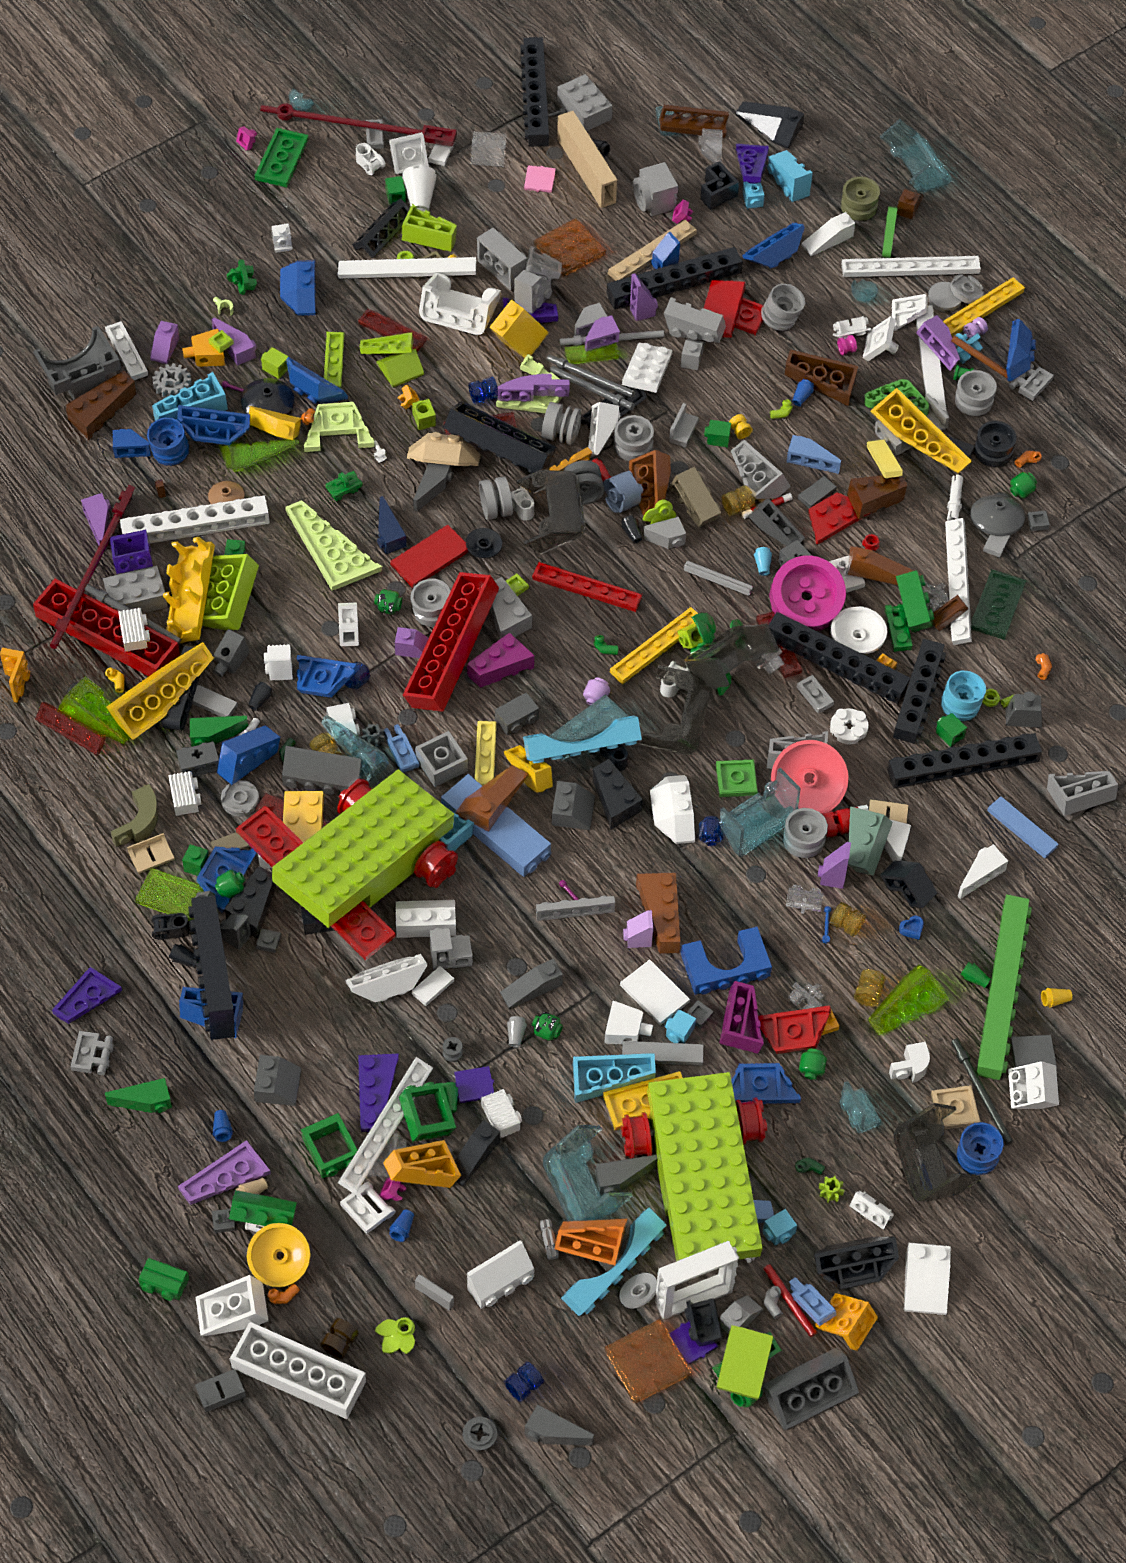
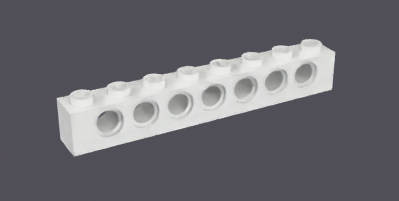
[120,496,269,543]

